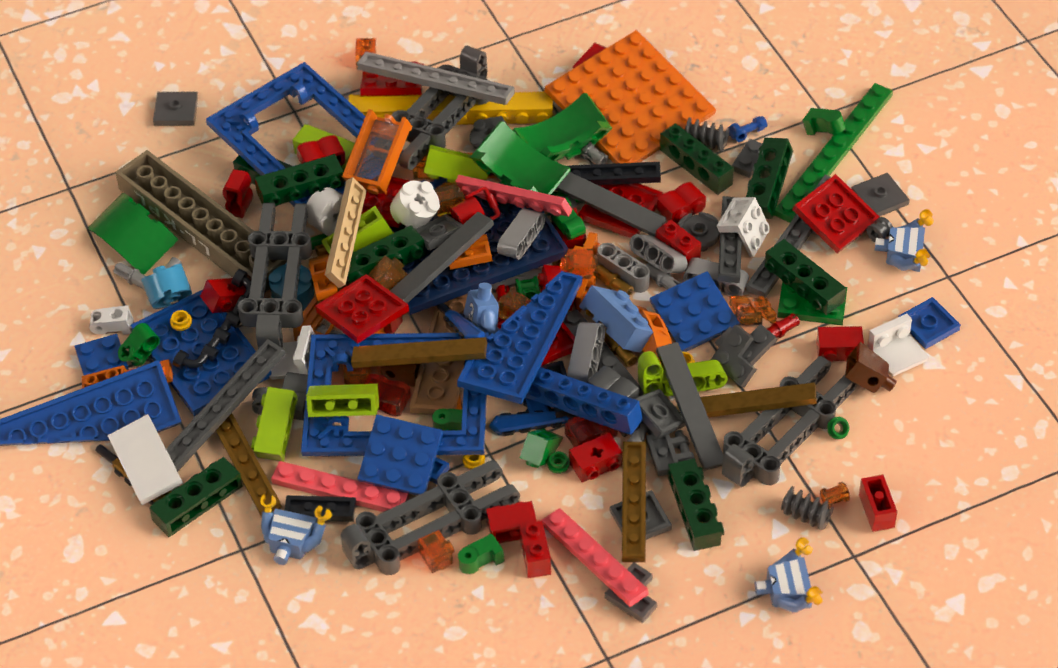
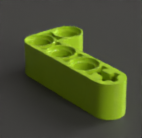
[638,351,728,397]

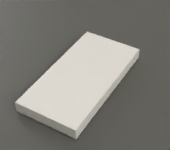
[108,414,183,505]

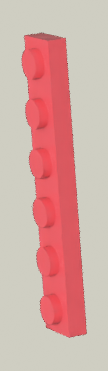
[455,175,572,217]
[271,461,409,512]
[541,508,649,607]

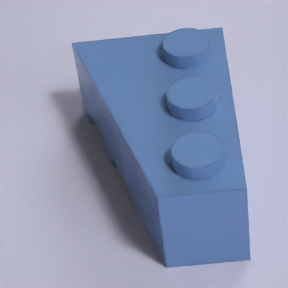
[579,285,653,353]

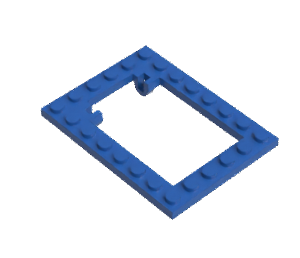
[206,62,403,218]
[301,332,489,456]

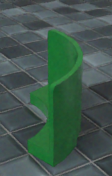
[513,93,613,162]
[470,121,571,195]
[88,193,179,275]

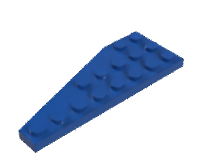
[457,271,582,404]
[0,360,182,446]

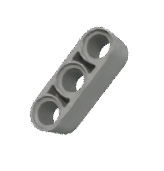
[497,208,545,260]
[629,234,688,273]
[598,243,650,293]
[683,257,749,298]
[567,322,605,382]

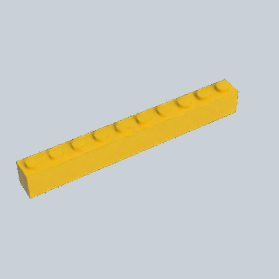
[349,92,553,125]

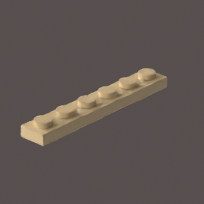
[325,177,367,288]

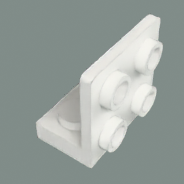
[716,197,770,257]
[868,314,929,377]
[269,325,315,380]

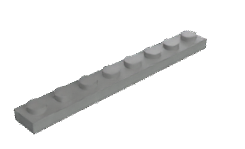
[357,52,515,105]

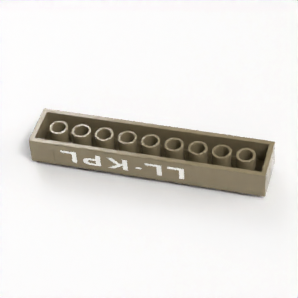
[115,150,287,293]

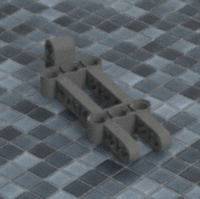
[373,45,489,170]
[238,203,312,349]
[722,356,857,487]
[341,460,520,575]

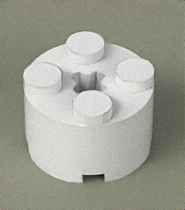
[390,181,440,229]
[307,187,343,236]

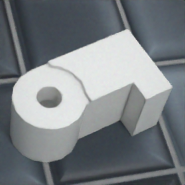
[89,305,134,335]

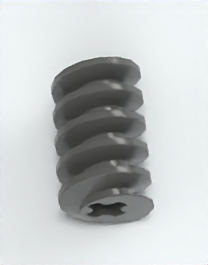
[685,117,729,151]
[781,486,834,530]

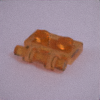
[729,295,777,325]

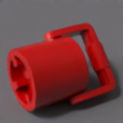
[450,186,500,224]

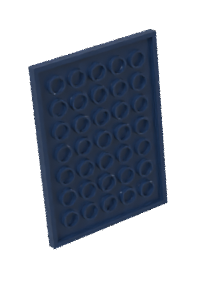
[386,182,570,315]

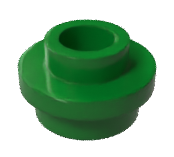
[827,417,850,439]
[547,451,570,473]

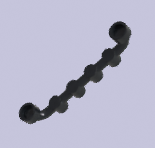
[172,268,251,369]

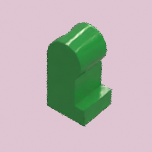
[802,108,846,135]
[551,198,586,240]
[432,408,463,431]
[458,533,505,574]

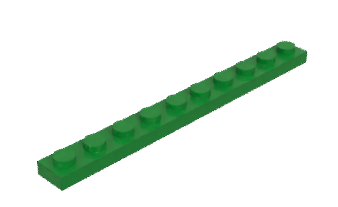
[774,83,893,223]

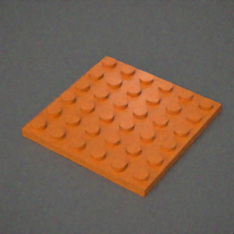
[544,30,716,164]

